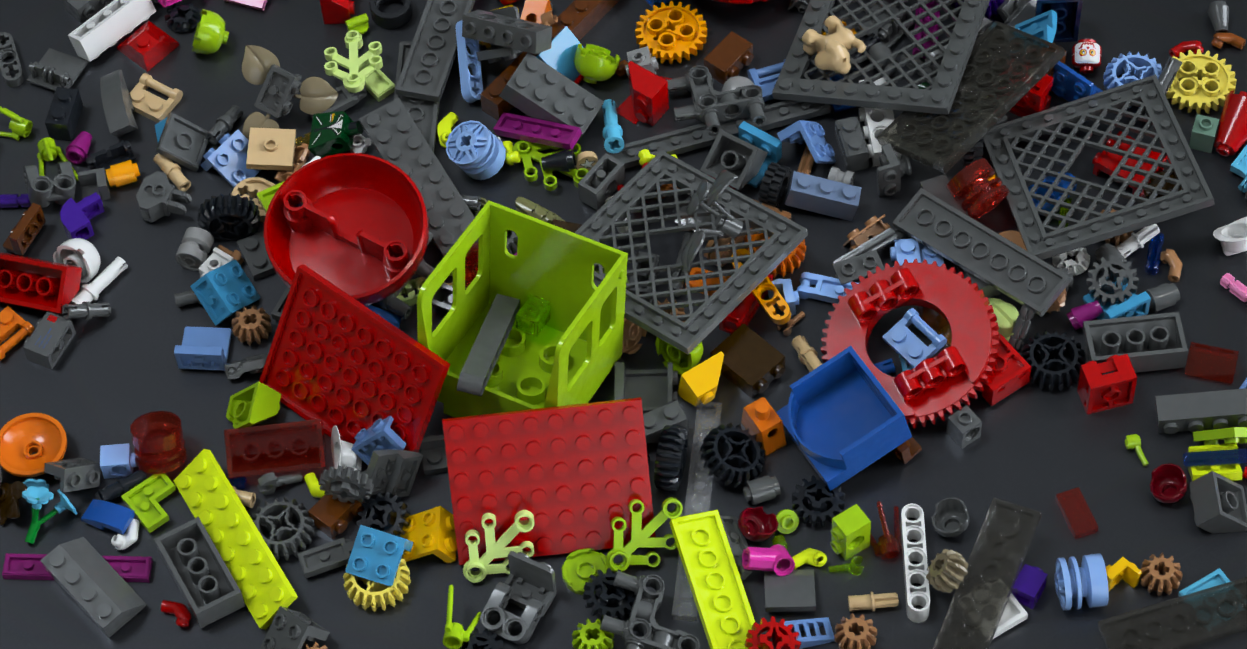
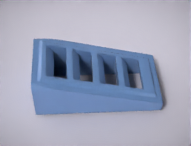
[784,617,835,649]

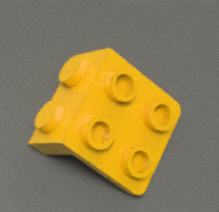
[400,506,457,564]

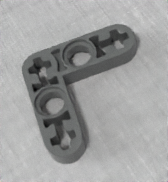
[0,32,24,87]

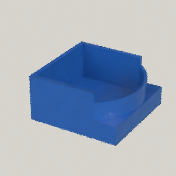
[776,346,912,491]

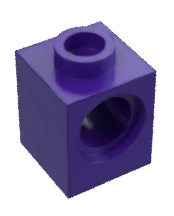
[1011,564,1048,609]

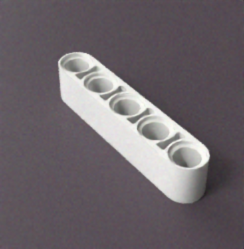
[901,503,930,623]

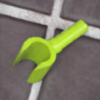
[1125,434,1149,467]

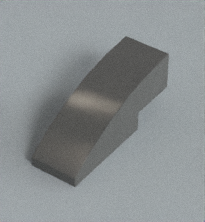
[100,69,138,137]

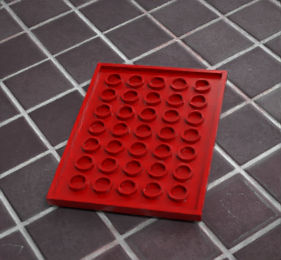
[259,264,450,452]
[442,397,656,565]

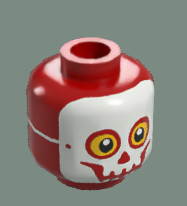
[1072,39,1102,74]

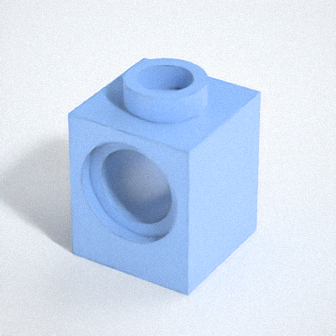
[100,443,137,479]

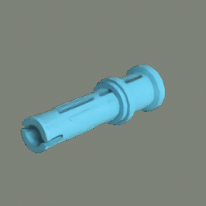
[602,99,625,154]

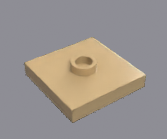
[246,127,296,171]

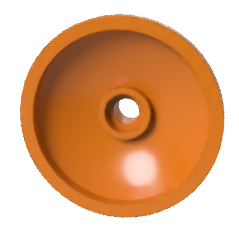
[0,413,67,477]

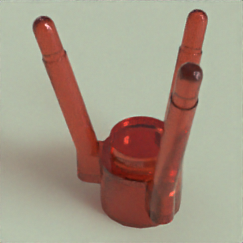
[870,501,902,560]

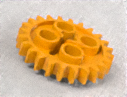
[635,1,708,64]

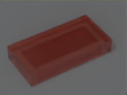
[1055,487,1099,539]

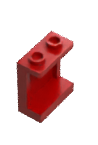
[1092,131,1167,197]

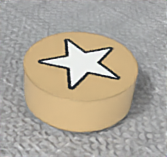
[576,151,598,171]

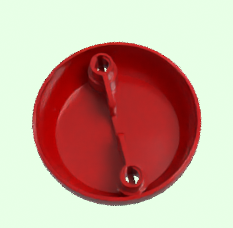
[264,153,429,306]

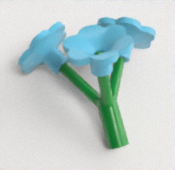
[22,479,78,544]

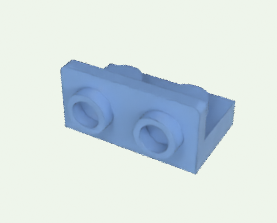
[351,415,406,465]

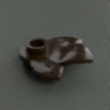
[0,481,27,526]

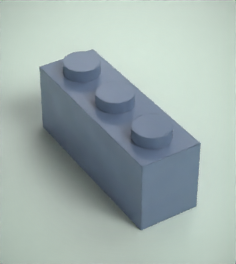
[785,171,861,221]

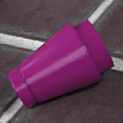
[65,131,92,164]
[1067,300,1104,330]

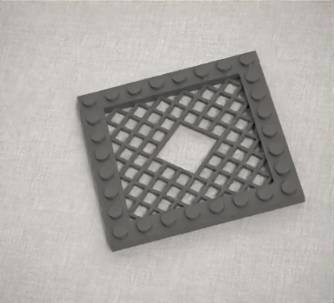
[772,0,990,115]
[982,74,1215,260]
[575,151,808,354]

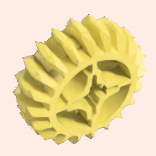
[343,558,411,612]

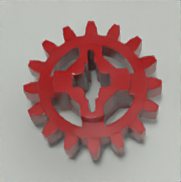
[744,616,801,649]

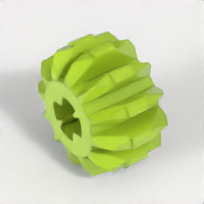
[572,618,614,649]

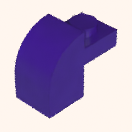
[60,192,105,240]

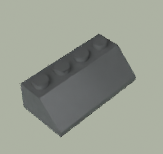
[1083,312,1188,373]
[40,537,147,638]

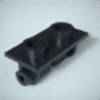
[85,140,136,172]

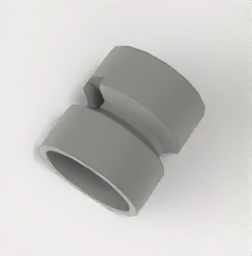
[175,227,214,271]

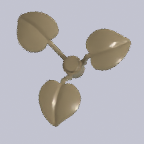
[241,45,338,140]

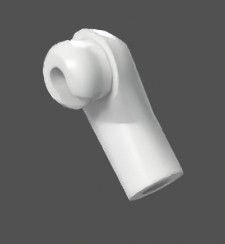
[111,519,140,550]

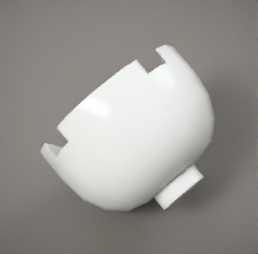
[53,238,101,286]

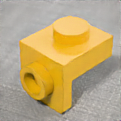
[1105,557,1142,591]

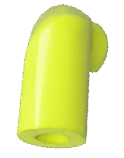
[503,141,521,166]
[304,472,325,498]
[792,548,827,569]

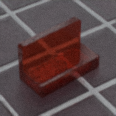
[1185,342,1239,384]

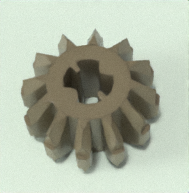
[926,549,969,593]

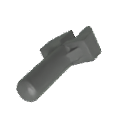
[257,472,303,495]

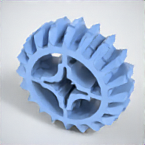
[1103,51,1162,108]

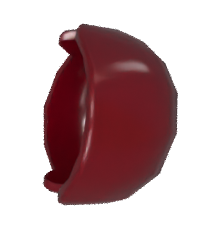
[1149,463,1188,503]
[738,507,778,543]

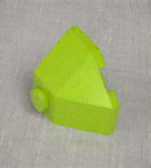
[226,381,281,432]

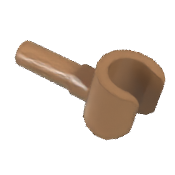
[541,10,558,26]
[217,245,244,266]
[777,311,805,336]

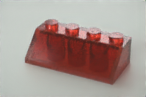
[224,419,326,479]

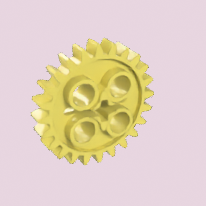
[1166,49,1237,114]

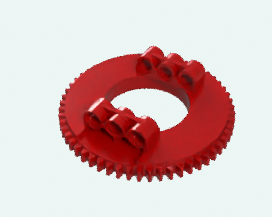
[821,259,1000,428]

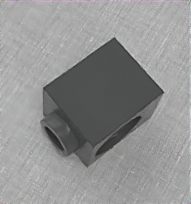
[946,405,982,449]

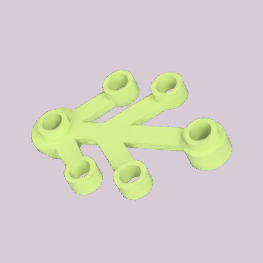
[324,30,383,93]
[463,510,535,583]

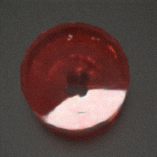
[946,158,1010,220]
[130,411,187,474]

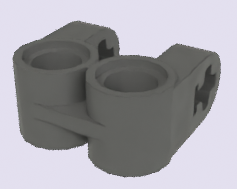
[23,161,76,208]
[480,581,545,645]

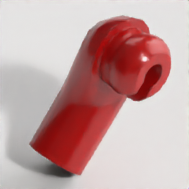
[1169,40,1204,58]
[161,600,192,627]

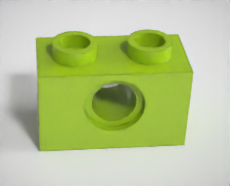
[830,504,871,561]

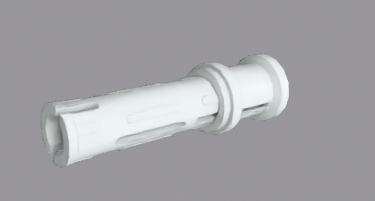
[69,256,128,305]

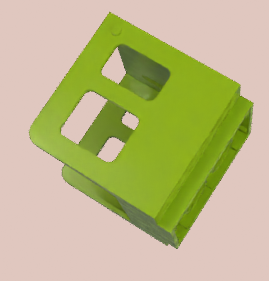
[417,200,628,418]

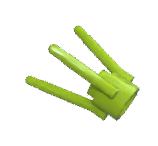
[0,107,33,140]
[37,137,79,181]
[442,584,482,649]

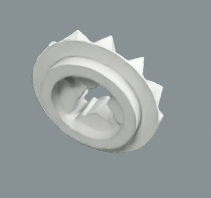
[1052,247,1090,276]

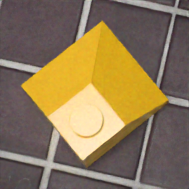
[678,351,724,407]

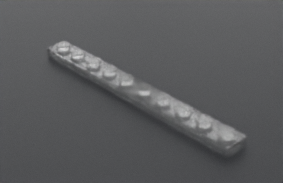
[672,402,722,622]

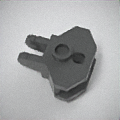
[136,171,192,222]

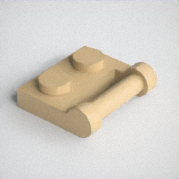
[129,73,183,123]

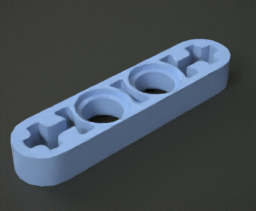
[455,20,483,103]

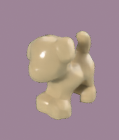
[802,15,867,74]

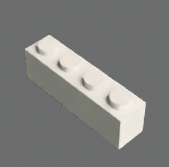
[68,0,156,62]

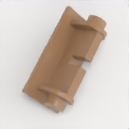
[274,143,311,183]
[843,214,891,251]

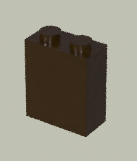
[710,323,786,399]

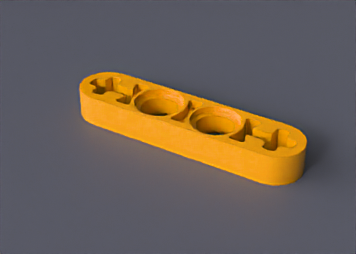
[731,249,791,325]

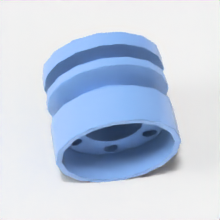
[446,120,506,180]
[1054,553,1109,611]

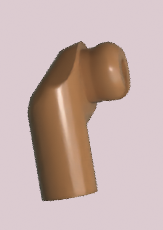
[1159,249,1183,282]

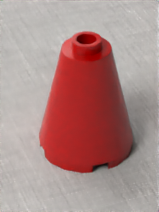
[1214,90,1247,157]

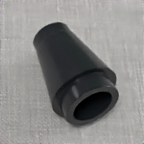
[541,149,576,172]

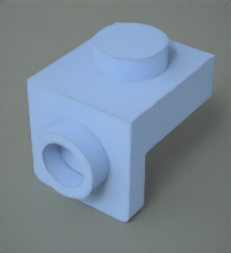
[768,278,800,315]

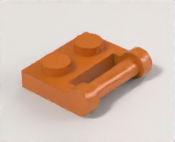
[0,306,35,361]

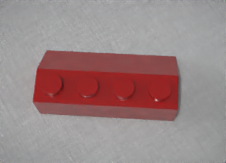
[0,253,82,313]

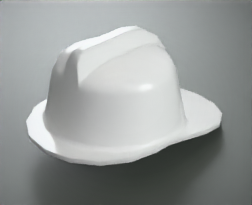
[1213,216,1247,256]
[331,426,362,471]

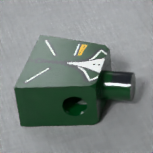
[308,111,363,158]

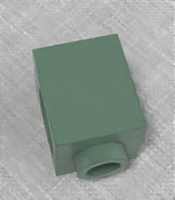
[1189,114,1220,153]

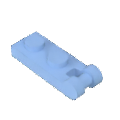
[796,272,859,304]

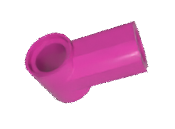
[742,544,795,576]

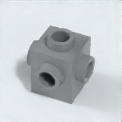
[625,46,659,77]

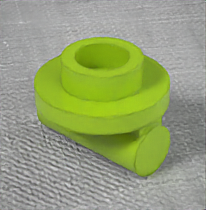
[345,13,369,35]
[776,509,799,534]

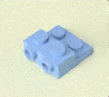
[890,238,944,267]

